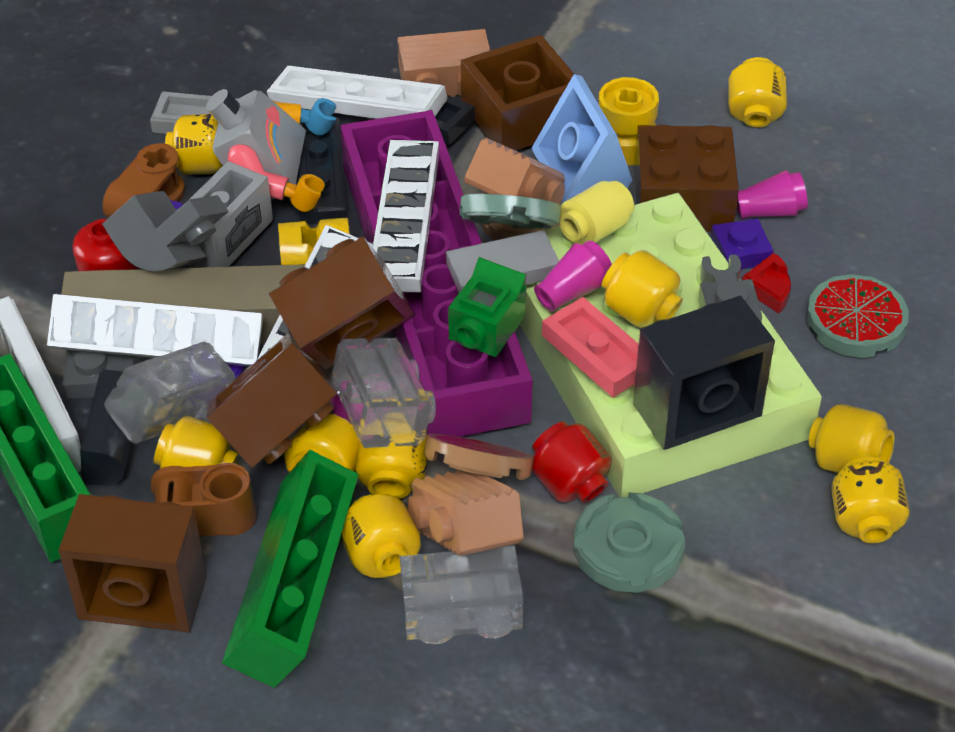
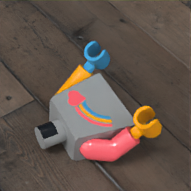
[206,89,336,212]

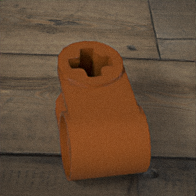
[102,143,185,218]
[151,462,258,537]

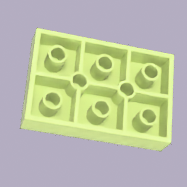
[520,193,822,497]

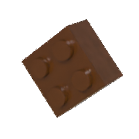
[461,35,574,151]
[634,124,739,232]
[268,236,416,369]
[207,332,337,468]
[59,494,207,633]

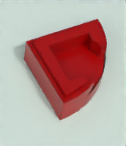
[742,253,791,314]

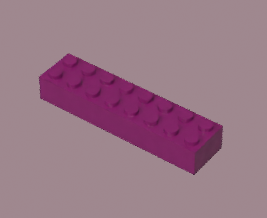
[340,110,533,437]

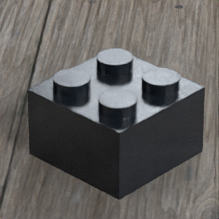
[633,295,775,450]

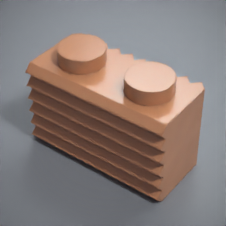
[397,29,490,98]
[464,138,566,204]
[408,469,524,556]

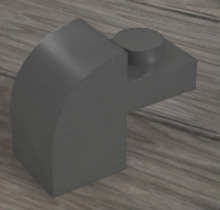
[102,191,229,271]

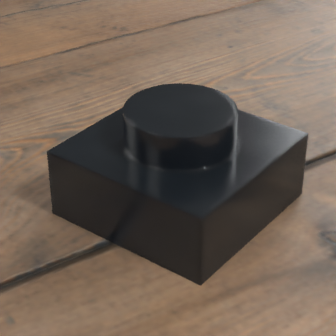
[435,95,475,145]

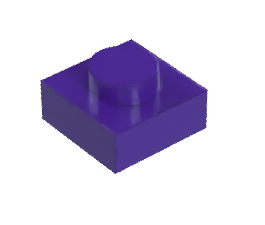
[711,218,774,270]

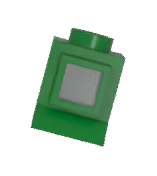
[448,257,526,357]

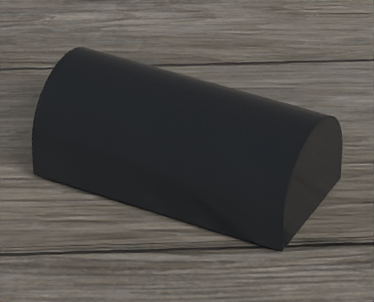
[80,369,143,486]

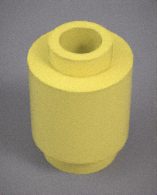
[559,181,634,245]

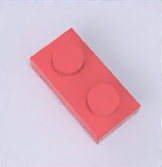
[542,297,639,398]

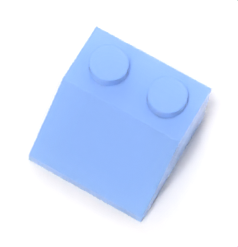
[531,74,632,205]

